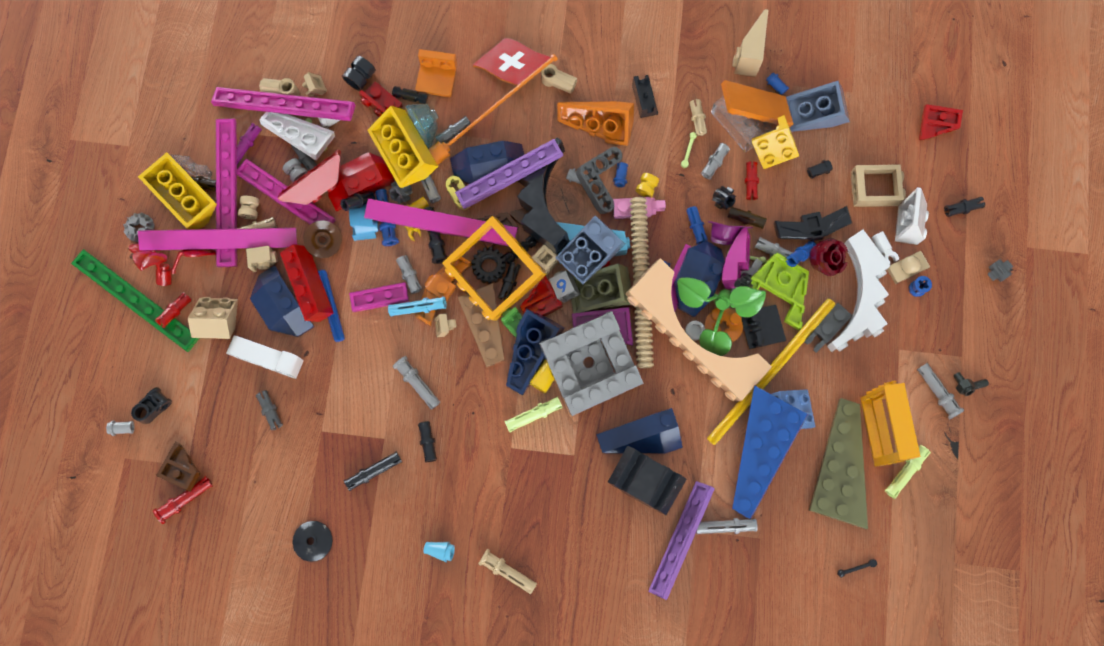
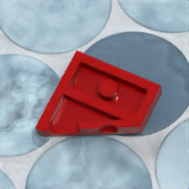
[919,104,963,141]
[520,276,563,316]

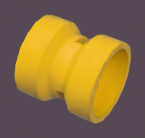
[635,173,660,198]

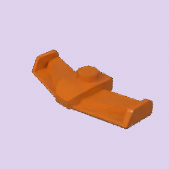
[415,256,472,327]

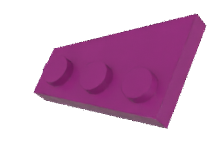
[572,307,633,346]

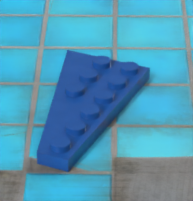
[732,385,808,519]

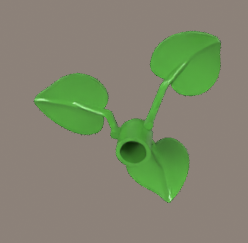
[677,278,766,356]

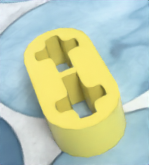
[446,176,470,210]

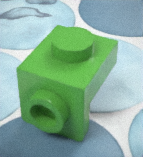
[501,307,523,338]

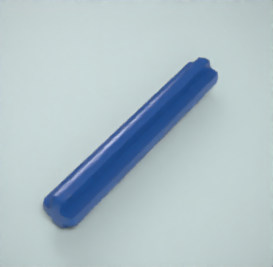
[318,270,345,342]

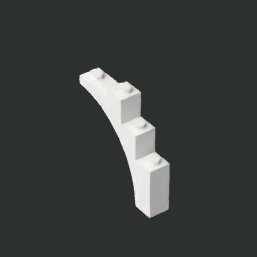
[827,230,890,352]

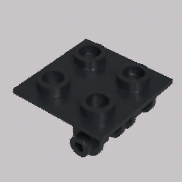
[741,305,786,349]

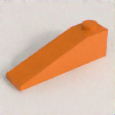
[557,101,634,146]

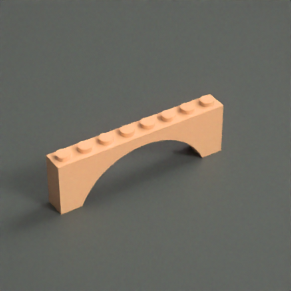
[625,258,772,401]

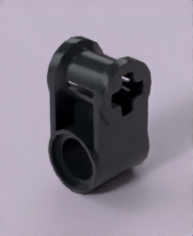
[131,387,172,424]

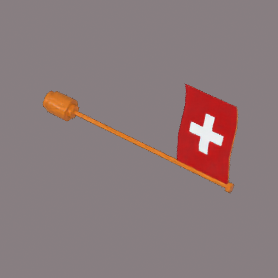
[428,38,558,165]

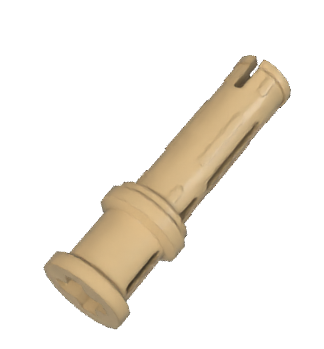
[478,549,537,595]

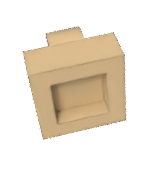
[302,72,327,96]
[434,314,456,337]

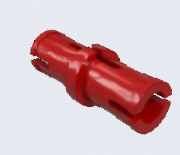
[745,161,759,200]
[155,292,192,328]

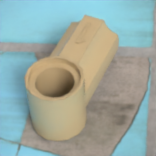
[541,64,577,94]
[259,78,300,96]

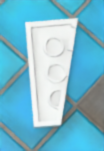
[260,112,335,160]

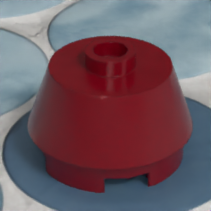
[809,238,848,276]

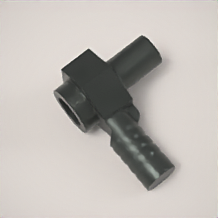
[734,273,753,288]
[953,372,989,396]

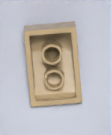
[732,9,768,77]

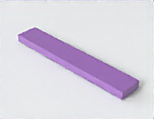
[455,139,563,209]
[648,481,715,600]

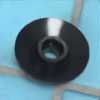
[292,521,333,562]

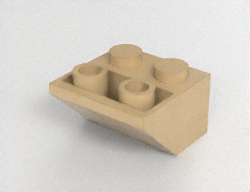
[188,297,238,339]

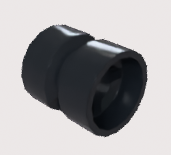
[342,56,376,91]

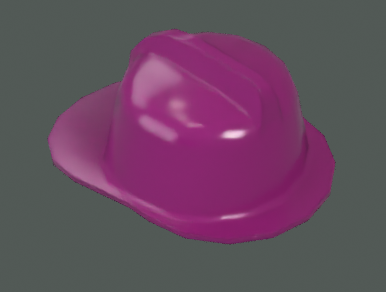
[708,221,753,245]

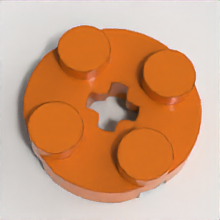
[704,308,743,343]

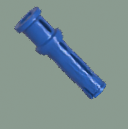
[375,189,399,246]

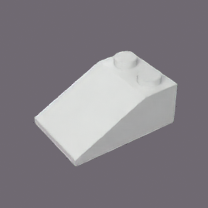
[895,187,929,245]

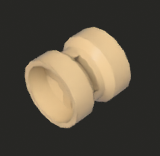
[238,196,259,220]

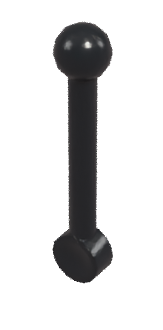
[837,559,877,578]

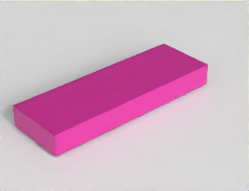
[349,282,409,312]

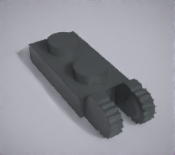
[804,303,852,353]

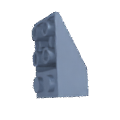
[556,216,626,284]

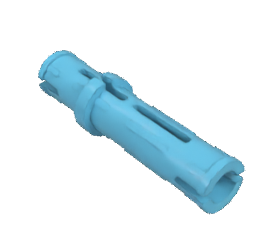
[388,297,447,317]

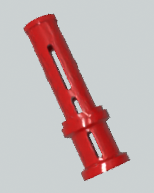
[153,476,213,524]

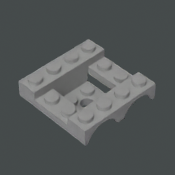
[539,311,644,416]

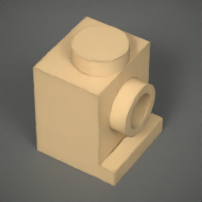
[532,245,558,276]
[246,246,278,272]

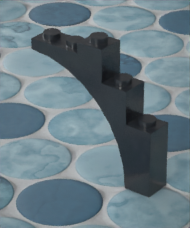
[517,138,570,255]

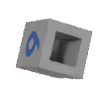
[549,271,581,303]

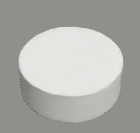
[685,321,705,341]

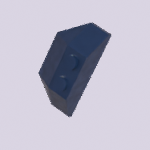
[450,141,524,184]
[674,241,725,317]
[250,265,314,337]

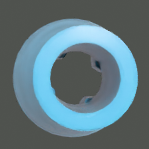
[424,542,455,562]

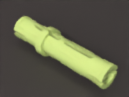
[505,396,563,432]
[885,445,931,499]

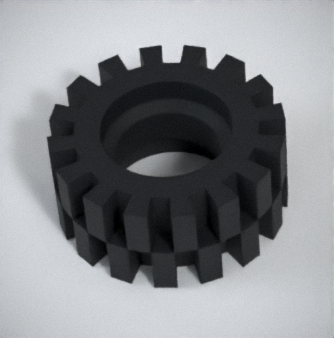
[471,247,506,284]

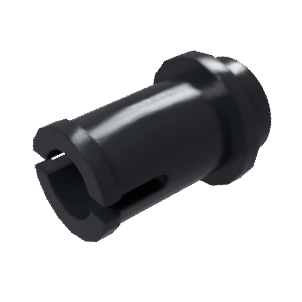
[807,160,833,179]

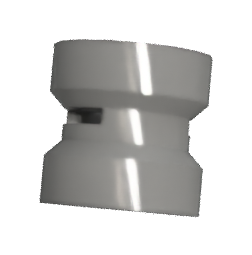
[282,158,308,182]

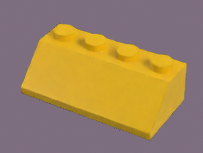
[367,106,438,188]
[138,152,217,230]

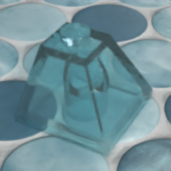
[405,104,439,149]

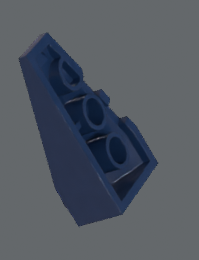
[506,309,565,395]
[596,408,683,454]

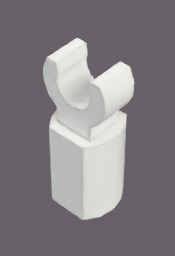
[872,231,899,264]

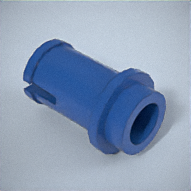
[766,72,789,95]
[613,162,629,188]

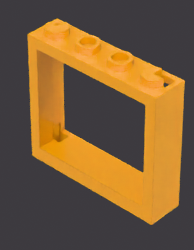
[442,216,547,321]
[860,381,921,467]

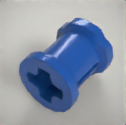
[909,276,932,297]

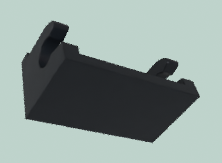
[632,75,658,118]

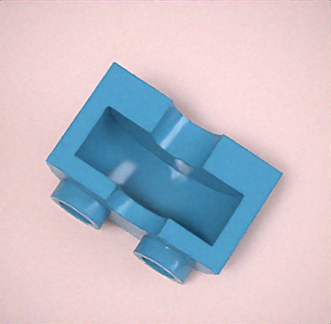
[349,204,379,241]

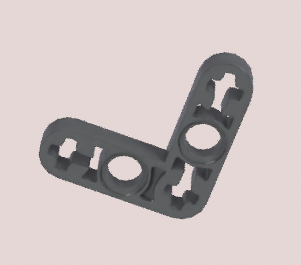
[576,147,622,214]

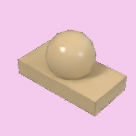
[887,251,930,284]

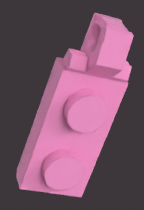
[613,197,666,219]

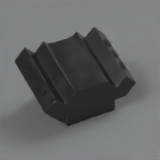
[608,446,687,515]

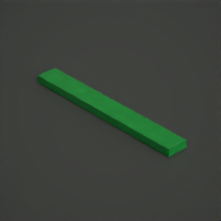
[71,249,200,352]

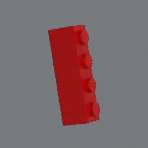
[280,244,334,322]

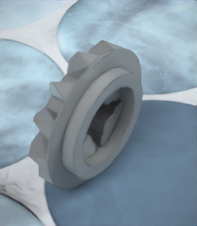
[123,212,154,242]

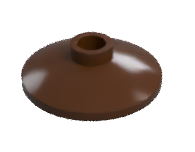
[303,220,342,258]

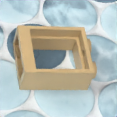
[851,165,906,207]

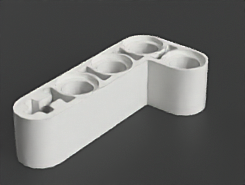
[226,335,303,379]

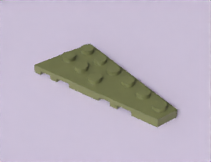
[809,398,868,529]

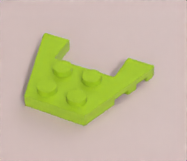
[750,252,809,330]

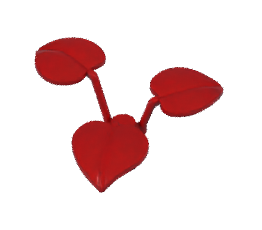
[128,242,216,286]

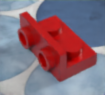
[359,81,403,117]

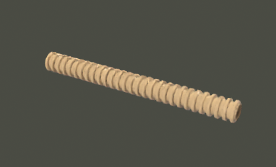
[630,197,654,368]

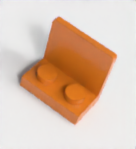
[415,49,457,97]

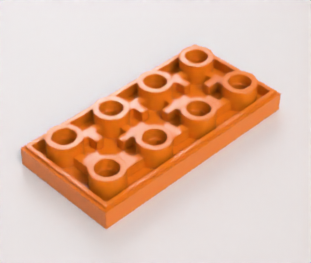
[721,80,793,128]

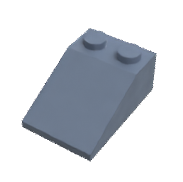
[786,81,850,132]

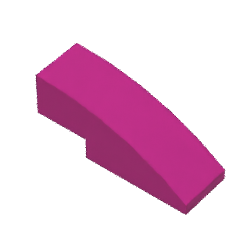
[722,228,750,289]

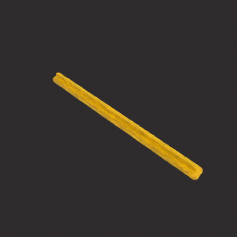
[707,298,835,445]

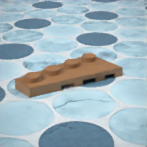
[458,283,504,368]

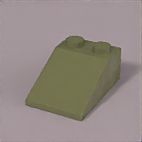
[571,264,632,313]

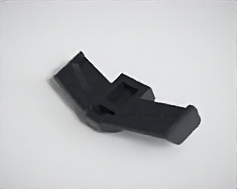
[774,206,852,242]

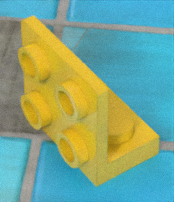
[752,115,799,169]

